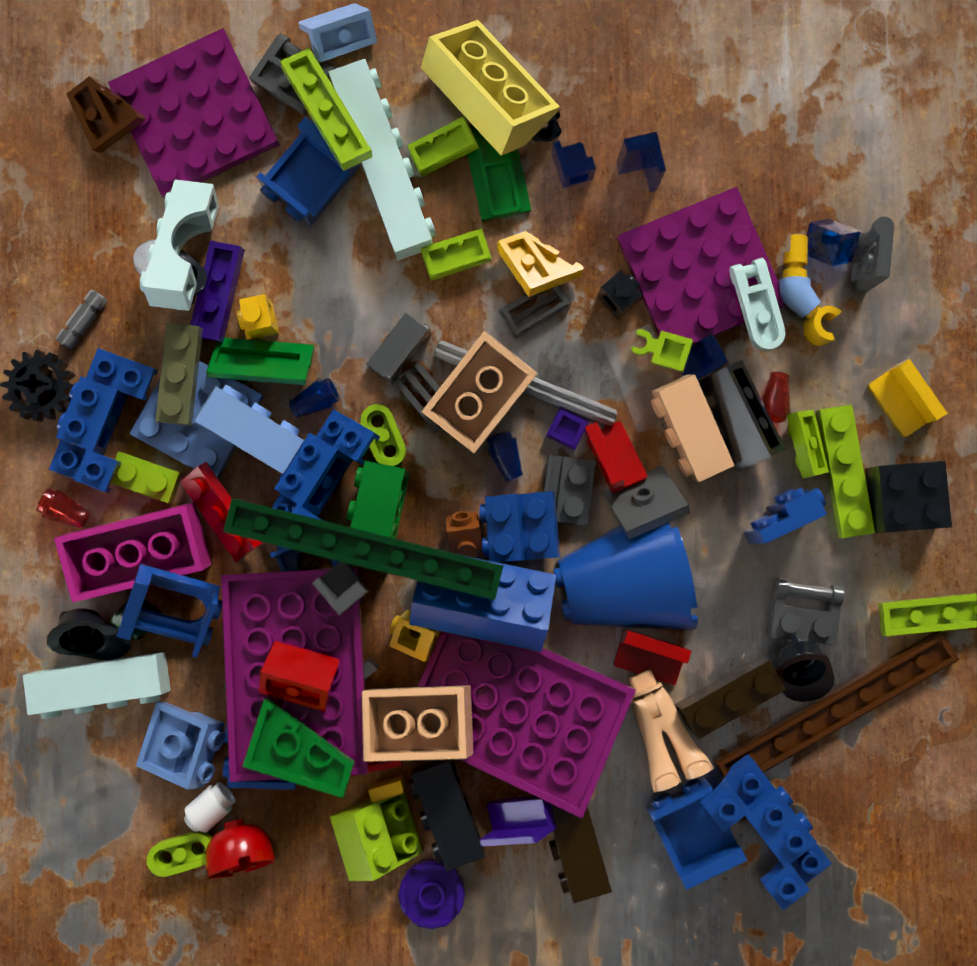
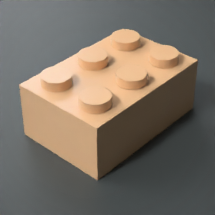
[421,332,538,453]
[362,685,473,761]

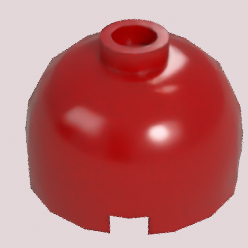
[205,819,275,879]

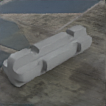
[56,290,107,349]

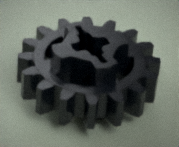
[0,350,75,422]

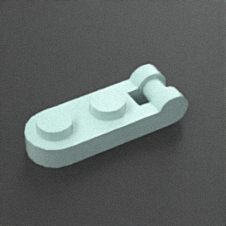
[729,258,785,351]

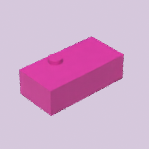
[54,502,212,603]

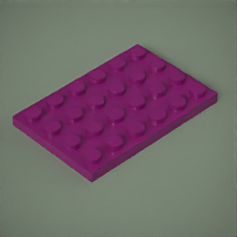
[221,567,369,782]
[418,631,637,818]

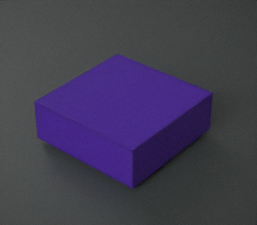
[545,407,589,451]

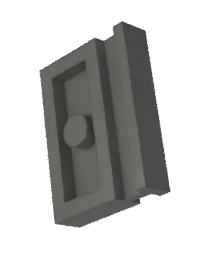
[544,455,596,526]

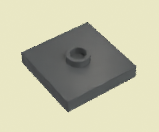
[602,466,691,539]

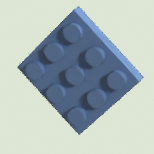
[129,361,265,480]

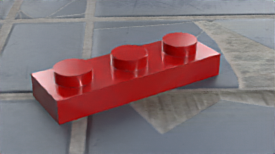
[180,462,262,562]

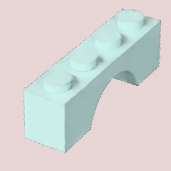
[140,180,219,311]

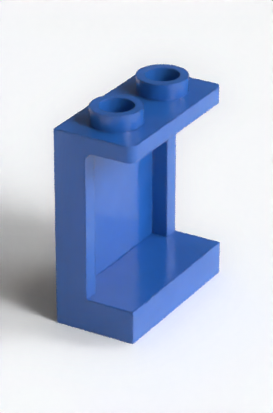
[256,116,360,226]
[646,779,747,890]

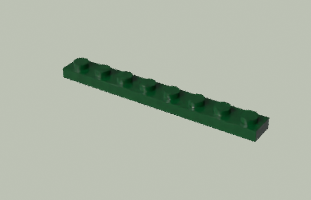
[223,498,503,600]

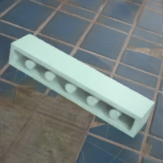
[328,59,437,261]

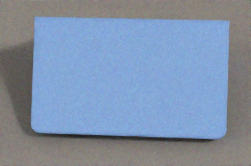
[298,3,378,62]

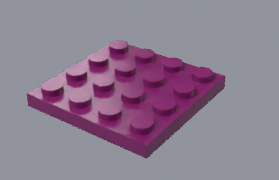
[107,28,280,199]
[617,187,786,345]

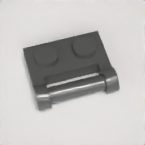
[249,33,336,116]
[851,216,894,293]
[768,578,844,646]

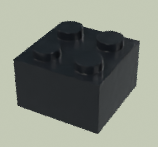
[865,461,952,533]

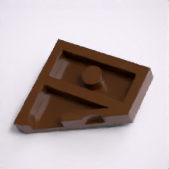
[66,76,146,153]

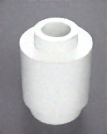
[184,782,236,833]

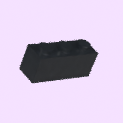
[698,360,786,471]
[408,759,485,871]

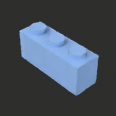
[194,384,304,474]

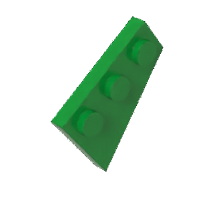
[243,697,355,798]

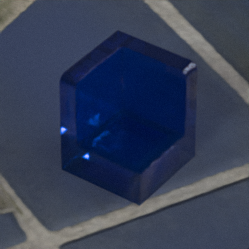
[551,141,596,189]
[806,219,861,266]
[681,334,729,381]

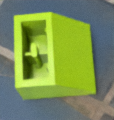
[330,792,423,881]

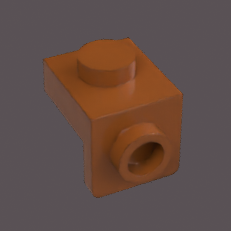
[446,511,485,560]

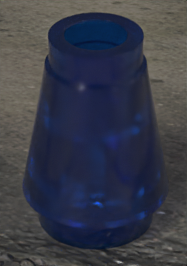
[289,378,340,418]
[486,430,523,481]

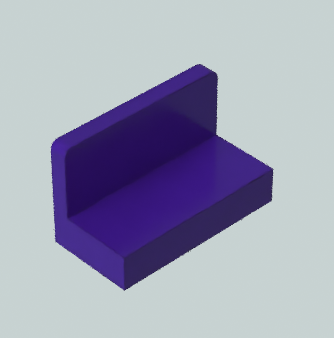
[480,796,557,846]

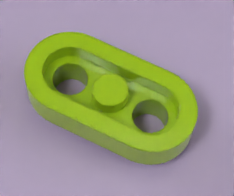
[360,404,407,467]
[147,831,212,877]

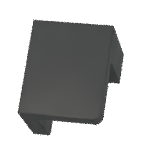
[313,561,370,615]

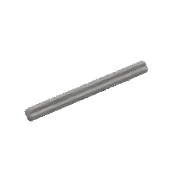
[434,340,618,426]

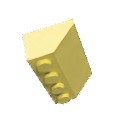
[421,20,560,156]

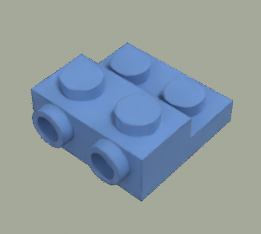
[136,701,225,790]

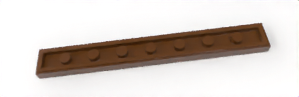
[713,631,959,779]

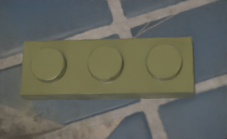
[155,323,203,426]

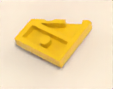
[496,231,584,297]

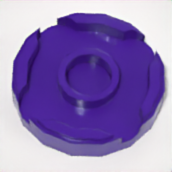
[398,858,465,929]

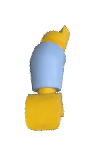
[779,234,842,346]

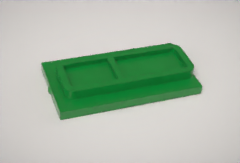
[467,126,531,222]
[206,337,315,385]

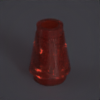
[761,372,791,423]
[36,488,91,529]

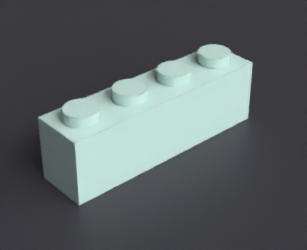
[23,652,171,719]

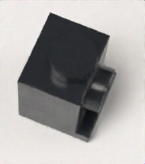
[597,270,643,320]

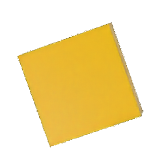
[368,774,406,803]

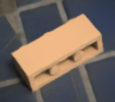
[651,375,735,482]

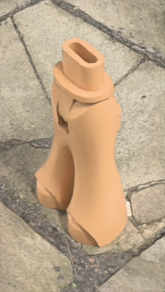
[627,669,714,793]

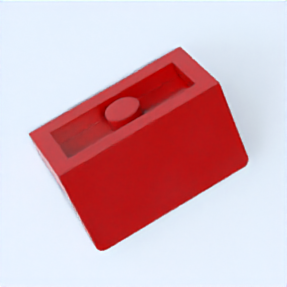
[585,421,647,494]
[613,628,692,685]
[258,641,340,712]

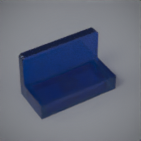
[616,132,666,192]

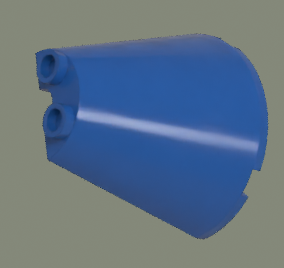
[553,523,698,631]

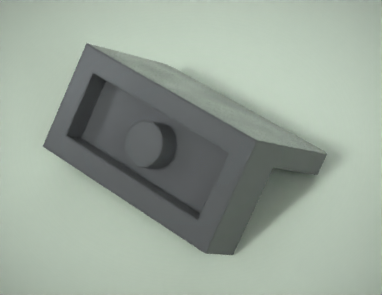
[366,313,432,385]

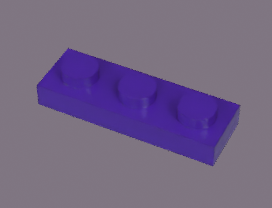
[190,241,245,343]

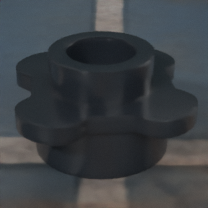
[532,110,561,142]

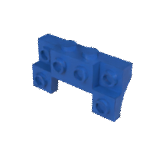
[49,348,158,493]
[272,409,380,520]
[700,754,832,911]

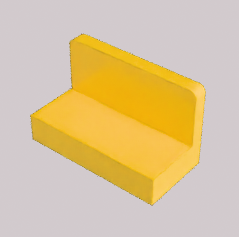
[867,359,948,437]

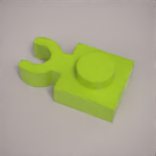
[631,329,693,373]

